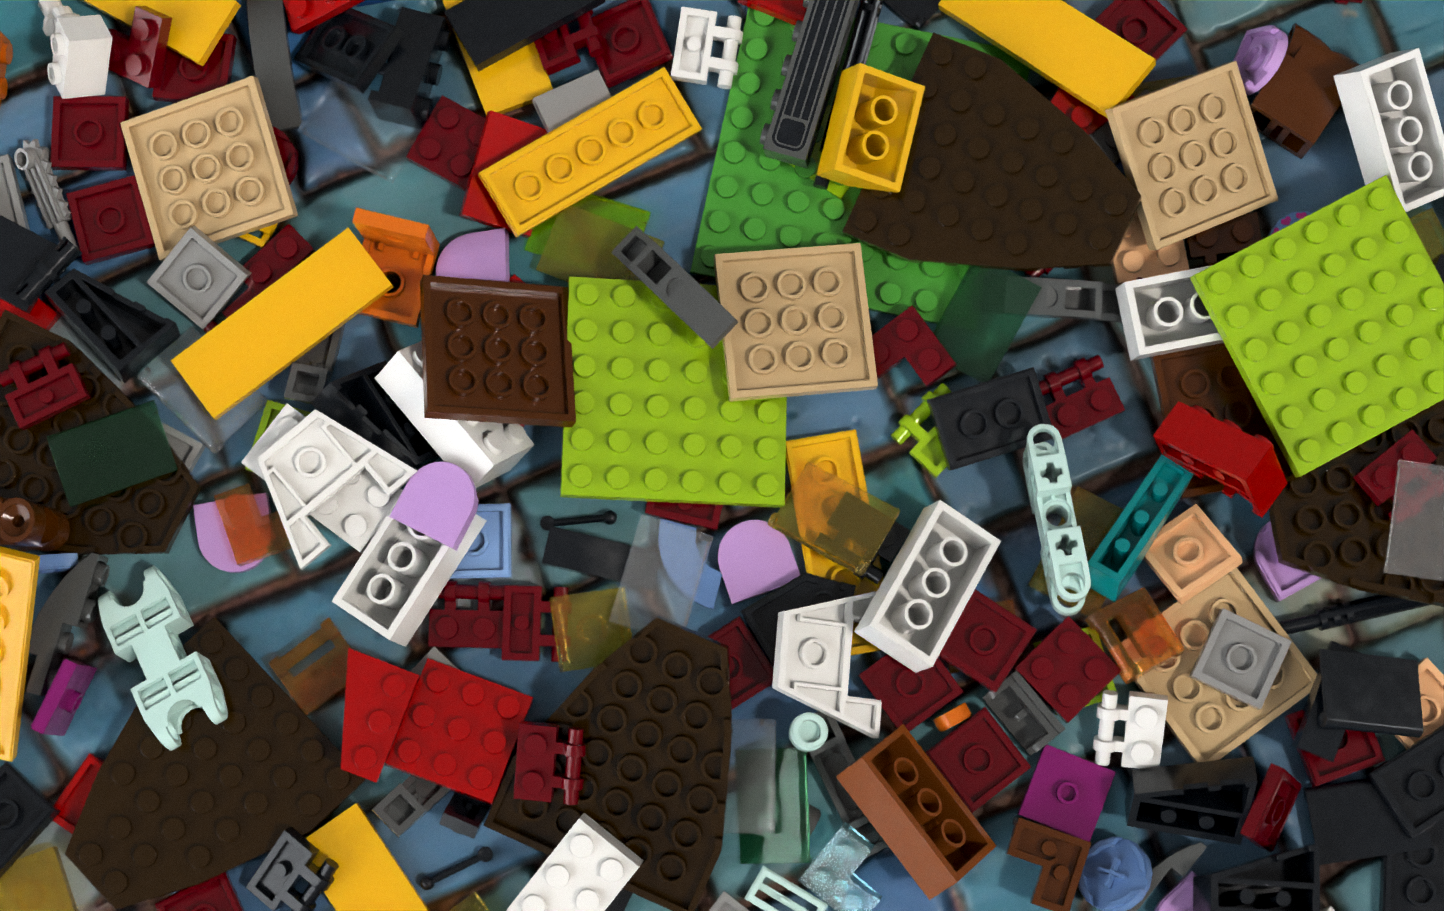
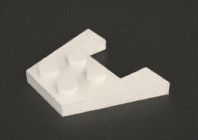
[257,409,418,570]
[772,591,882,738]

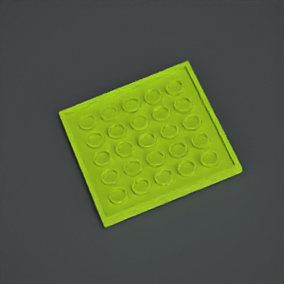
[1189,175,1444,478]
[560,276,787,508]

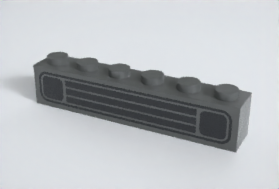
[760,0,860,169]

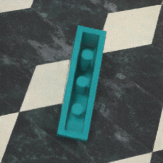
[1088,454,1194,602]

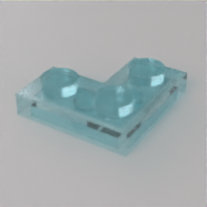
[798,822,882,911]

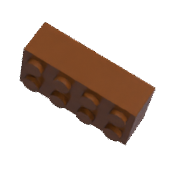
[836,724,996,900]

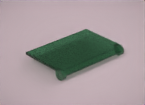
[933,265,1041,383]
[47,400,178,507]
[737,748,812,864]

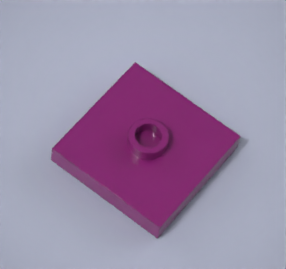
[31,659,97,736]
[1018,745,1116,842]

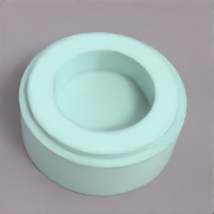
[789,712,828,752]

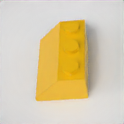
[816,63,925,193]

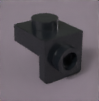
[439,791,491,839]

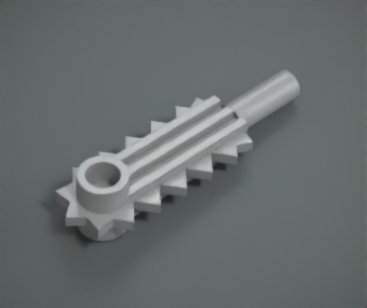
[14,139,81,258]

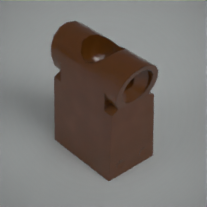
[1250,23,1361,159]
[0,497,70,552]

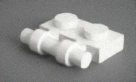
[671,7,743,89]
[1092,690,1168,769]

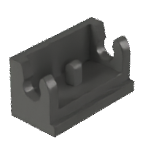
[982,670,1065,756]

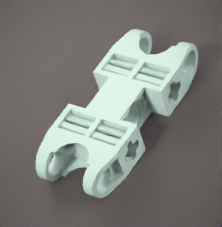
[1022,424,1091,616]
[98,565,228,751]

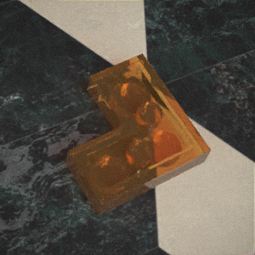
[214,483,292,567]

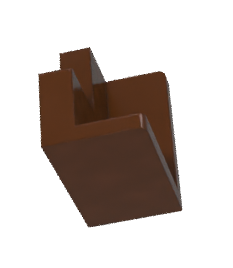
[1005,817,1091,911]

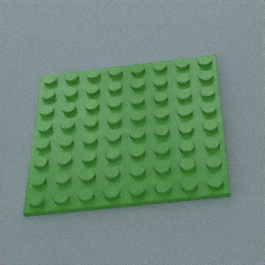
[690,7,1030,332]

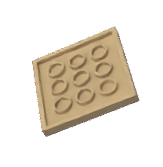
[1105,61,1278,251]
[120,76,298,261]
[713,243,878,402]
[1111,567,1317,763]

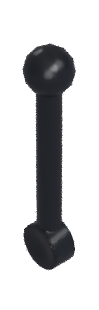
[540,510,617,531]
[420,847,493,890]

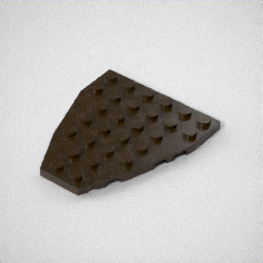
[842,32,1142,271]
[0,310,202,555]
[1269,400,1444,607]
[484,615,733,911]
[65,617,367,910]

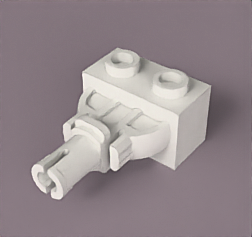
[38,0,113,99]

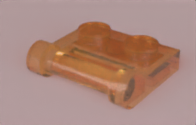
[1085,587,1185,684]
[269,617,353,716]

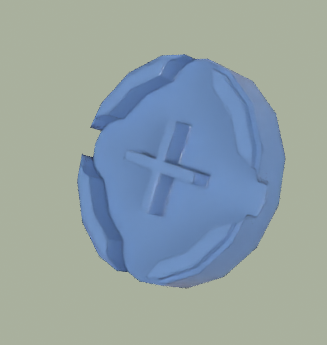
[1078,836,1153,911]

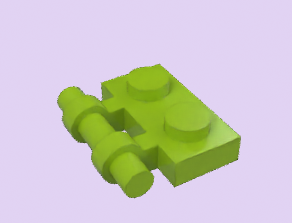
[891,383,951,479]

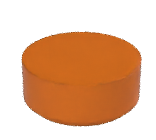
[933,702,972,732]

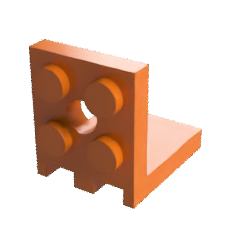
[352,208,440,328]

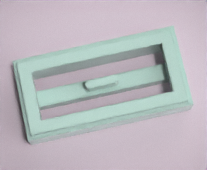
[744,865,828,911]

